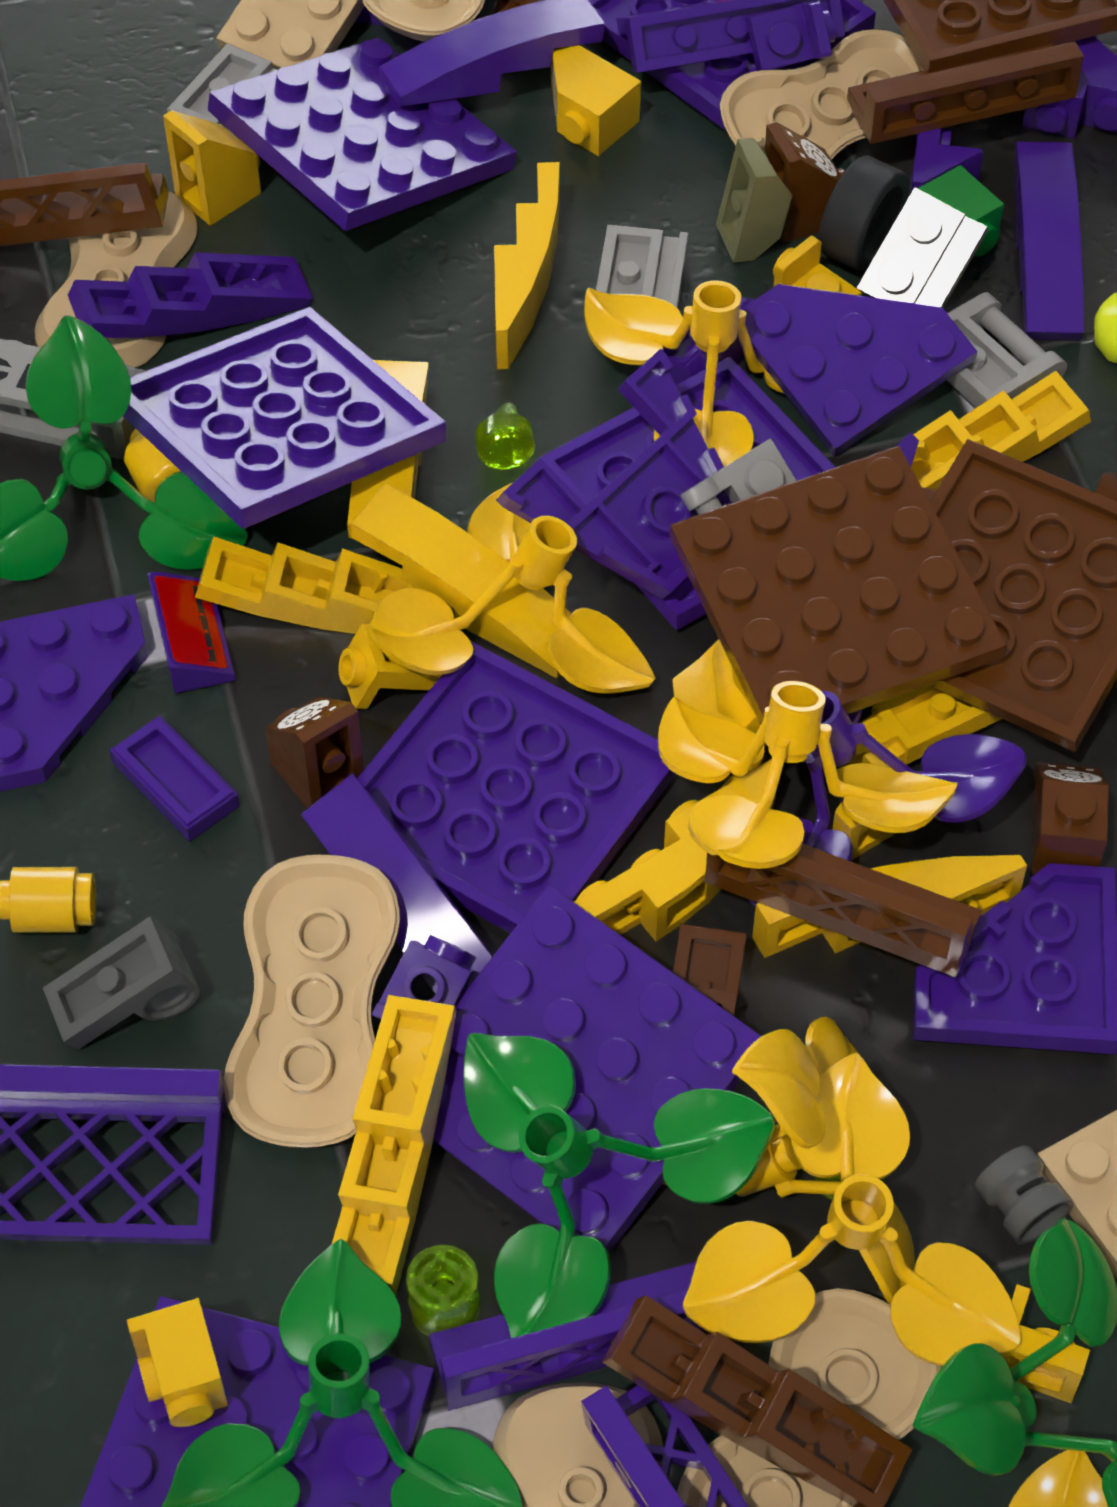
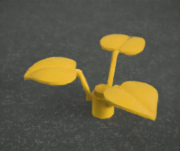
[584,281,784,467]
[367,483,655,693]
[657,681,957,869]
[732,1016,915,1304]
[683,1053,1021,1366]

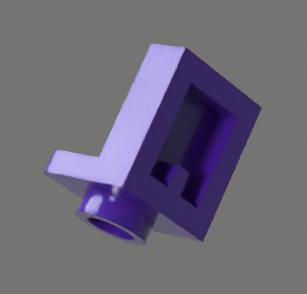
[745,1,835,71]

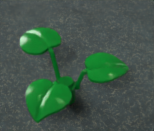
[0,315,248,581]
[463,1033,775,1338]
[913,1218,1117,1507]
[162,1239,522,1507]

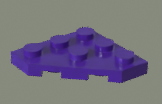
[741,284,978,457]
[0,594,148,792]
[913,863,1117,1054]

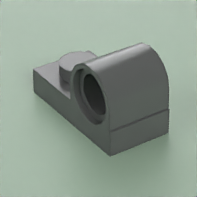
[43,916,200,1049]

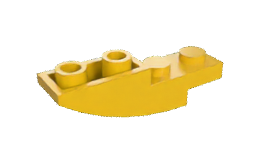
[574,759,776,942]

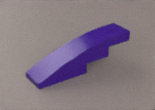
[379,0,605,106]
[1015,142,1084,341]
[67,252,313,338]
[301,774,494,998]

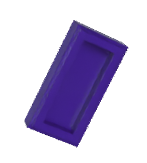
[109,716,240,842]

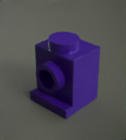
[371,934,474,1019]

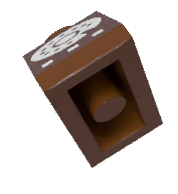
[765,122,845,243]
[265,697,364,808]
[1030,762,1109,876]

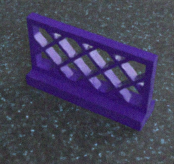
[0,1064,226,1245]

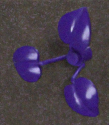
[748,691,1027,907]

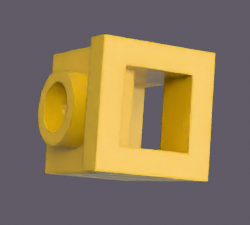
[127,1298,228,1427]

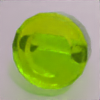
[474,403,535,469]

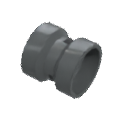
[974,1145,1074,1245]

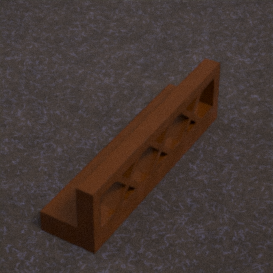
[847,41,1084,144]
[0,162,169,246]
[705,843,982,977]

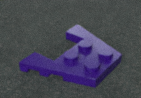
[496,348,732,600]

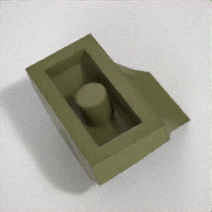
[716,137,792,263]

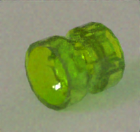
[406,1245,480,1336]

